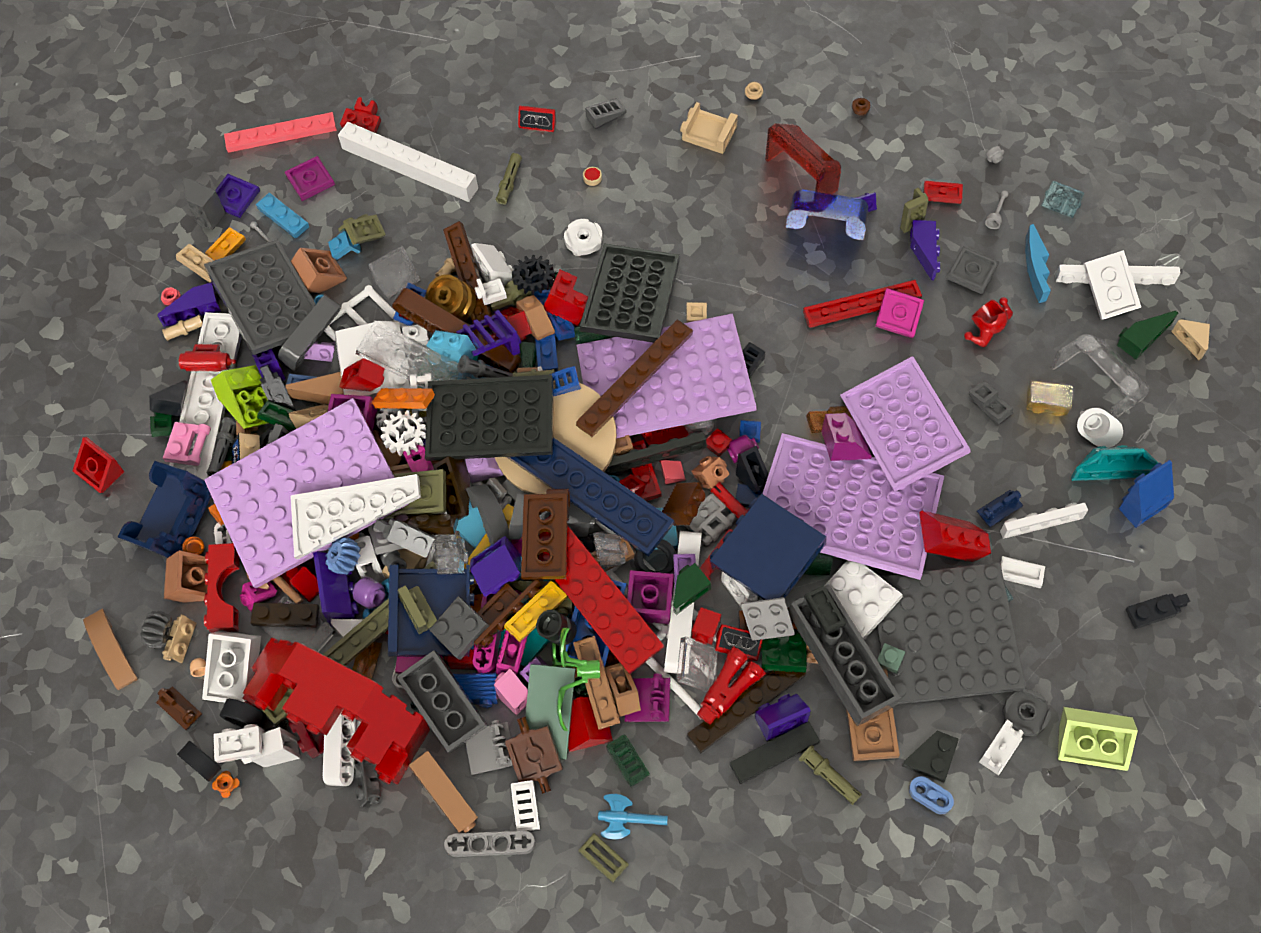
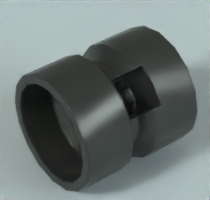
[536,610,577,646]

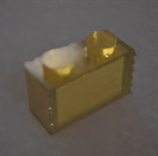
[1026,380,1073,416]

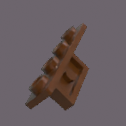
[474,579,542,650]

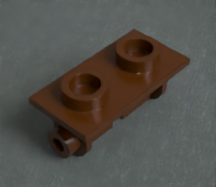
[156,686,202,730]

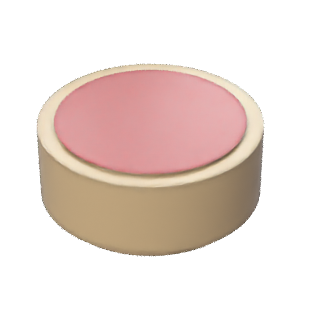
[583,167,602,186]

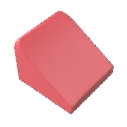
[661,460,686,485]

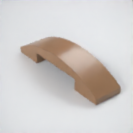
[83,609,138,691]

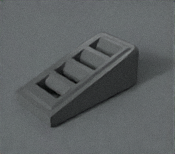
[585,98,627,128]

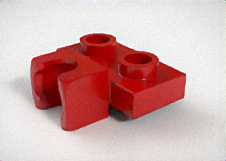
[340,97,381,133]

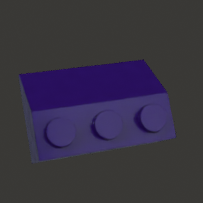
[313,552,359,627]

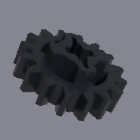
[512,255,555,295]

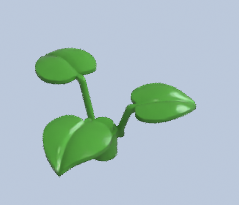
[552,628,600,731]

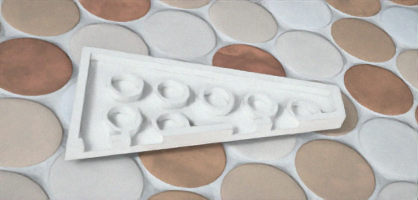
[291,474,421,560]

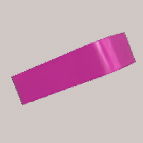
[473,590,527,673]

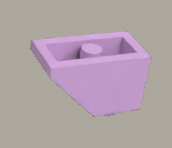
[465,458,504,483]

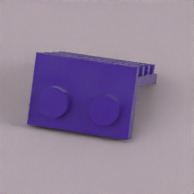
[456,310,521,356]

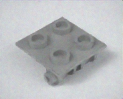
[741,594,795,640]
[465,720,513,775]

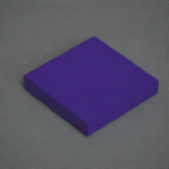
[215,174,260,218]

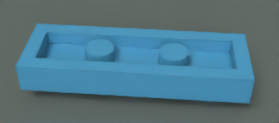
[256,193,309,239]

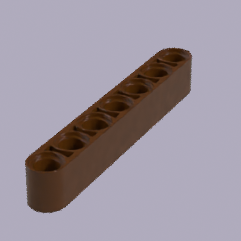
[392,288,521,373]

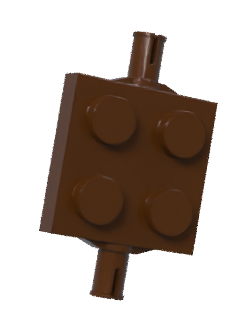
[505,716,563,794]

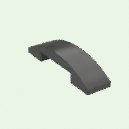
[466,484,512,545]

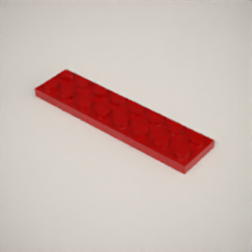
[521,514,664,675]

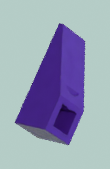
[910,220,940,280]
[157,282,221,327]

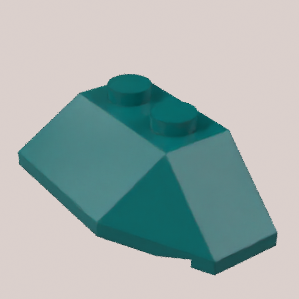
[1071,445,1158,481]

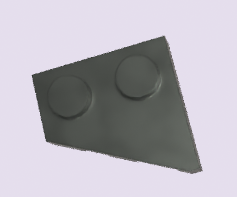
[902,731,959,783]

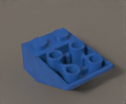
[1119,460,1174,528]

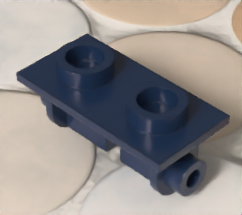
[976,490,1023,527]

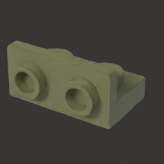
[900,188,928,233]
[338,214,386,245]
[398,585,437,634]

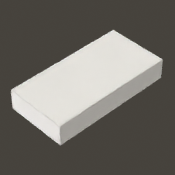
[1000,556,1045,588]

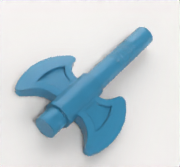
[598,794,668,839]

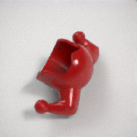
[964,297,1013,347]

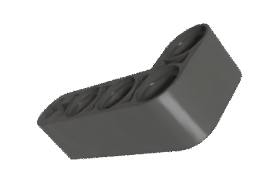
[278,295,342,371]

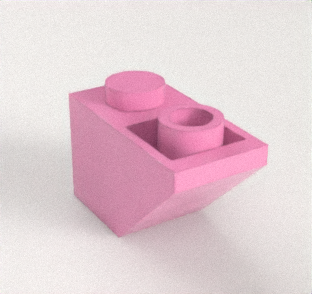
[494,669,528,715]

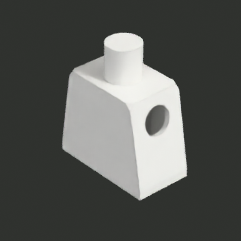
[354,532,385,582]
[242,727,300,767]

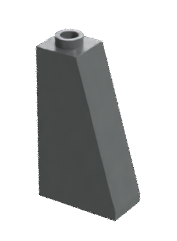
[508,493,595,540]

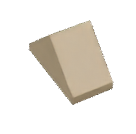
[1172,319,1210,360]

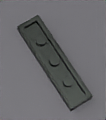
[730,721,820,784]

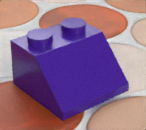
[755,694,811,742]

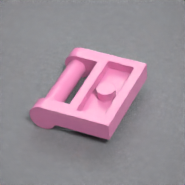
[163,422,211,466]

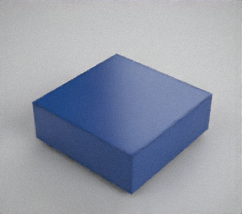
[739,420,761,443]

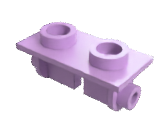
[304,341,335,362]

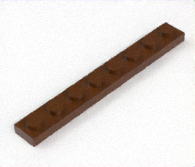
[576,319,693,437]

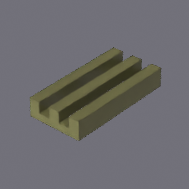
[578,833,629,883]

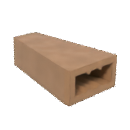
[408,751,478,833]

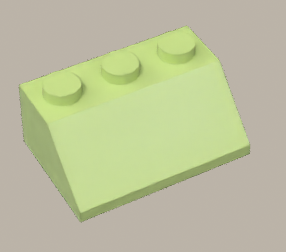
[1058,707,1138,771]

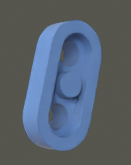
[909,776,954,814]

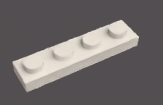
[1000,503,1088,539]

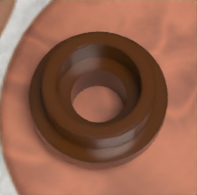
[852,98,871,116]

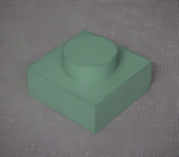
[877,643,905,674]

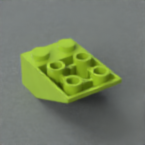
[211,365,268,429]

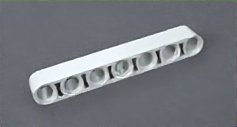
[664,531,702,675]

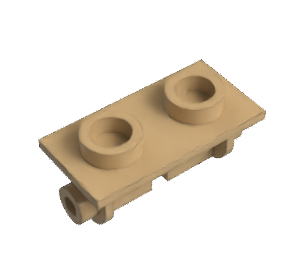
[162,615,196,663]

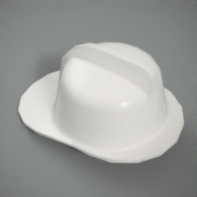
[1077,408,1123,448]

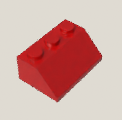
[919,510,991,562]

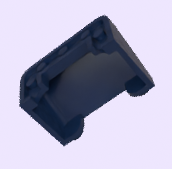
[118,461,211,558]

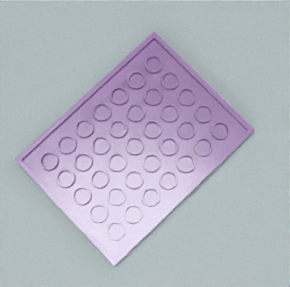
[577,314,757,438]
[204,398,408,588]
[763,433,944,580]

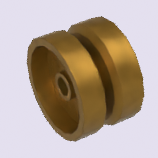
[425,275,476,321]

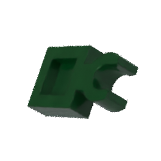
[150,412,173,437]

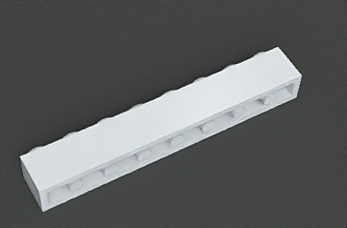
[338,122,478,202]

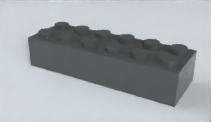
[788,584,901,726]

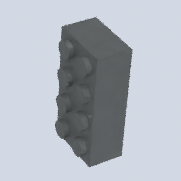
[396,650,488,753]

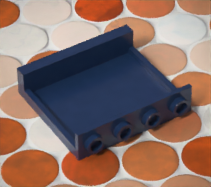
[710,494,827,600]
[388,565,474,657]

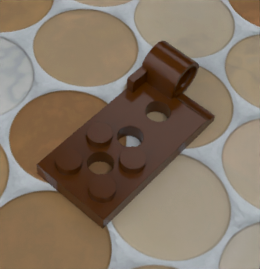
[521,489,570,580]

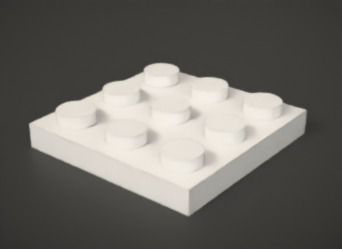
[825,560,903,640]

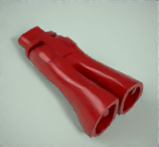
[697,646,766,725]

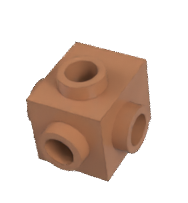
[691,456,729,489]

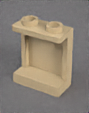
[680,102,738,154]

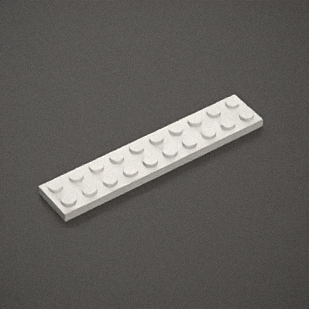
[169,312,242,480]

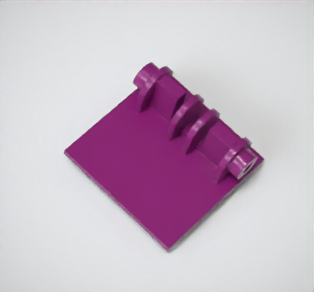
[625,674,671,722]

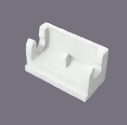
[979,720,1023,775]

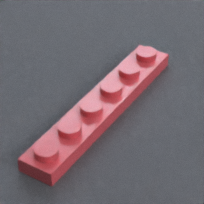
[224,112,337,153]

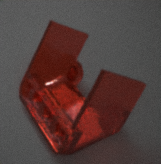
[765,123,841,206]

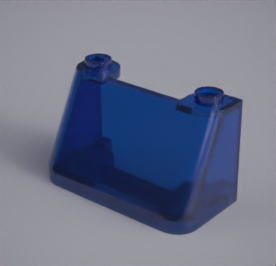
[785,190,868,240]

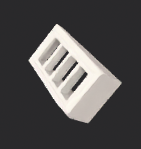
[511,780,540,831]

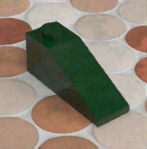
[1117,310,1178,360]

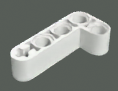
[323,713,356,786]

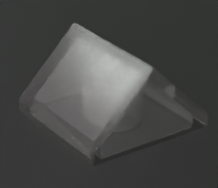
[368,245,421,299]

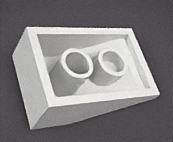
[202,631,261,703]

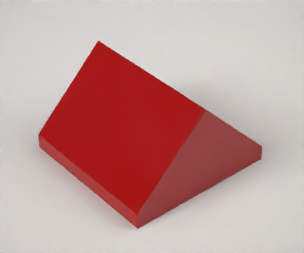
[72,437,125,493]
[568,697,613,752]

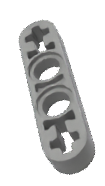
[444,831,536,857]

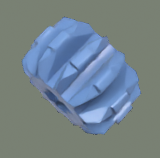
[325,537,361,575]

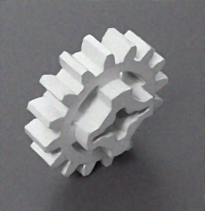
[380,410,426,456]

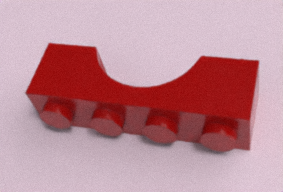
[204,543,240,633]

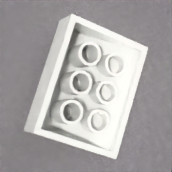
[335,321,410,399]

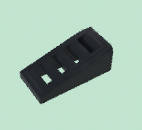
[742,342,765,378]

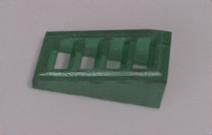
[519,342,537,368]
[606,734,650,787]

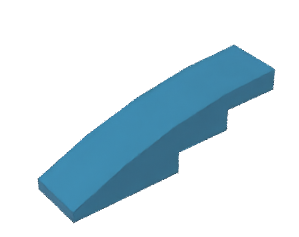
[1025,224,1051,303]

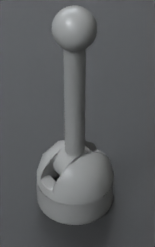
[985,191,1008,229]

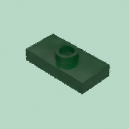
[257,400,296,432]

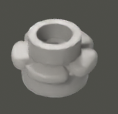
[986,146,1005,163]

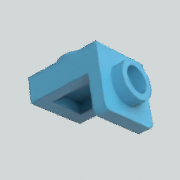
[328,231,361,260]

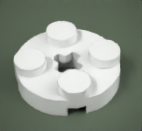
[564,219,603,256]

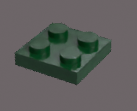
[761,633,807,672]

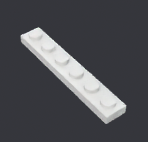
[1055,265,1180,285]

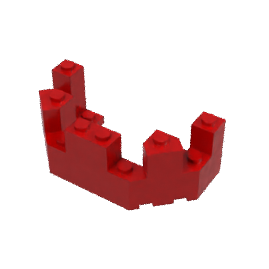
[242,638,430,785]

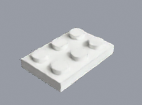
[1083,250,1141,320]

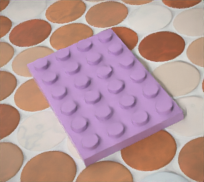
[840,356,971,492]

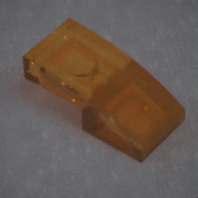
[806,406,853,433]

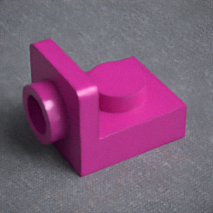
[240,581,277,612]

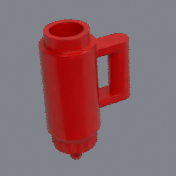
[179,344,236,372]

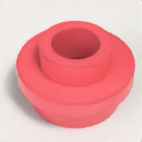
[161,287,181,306]

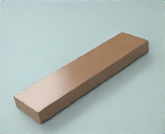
[573,636,621,730]

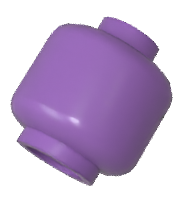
[353,577,385,609]

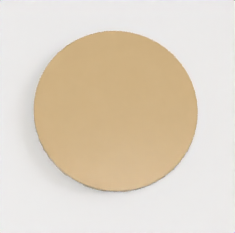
[495,379,617,494]

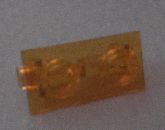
[352,642,382,680]

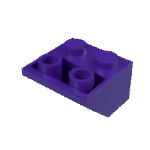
[470,536,521,597]

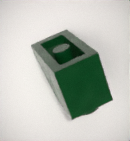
[673,563,711,615]

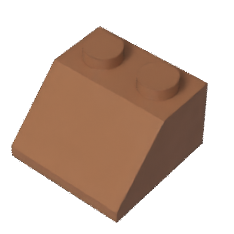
[291,248,347,293]
[164,550,208,603]

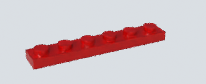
[803,280,922,328]

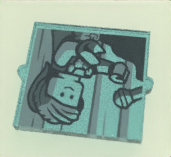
[1041,181,1085,218]

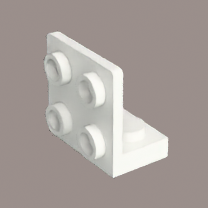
[214,724,266,763]

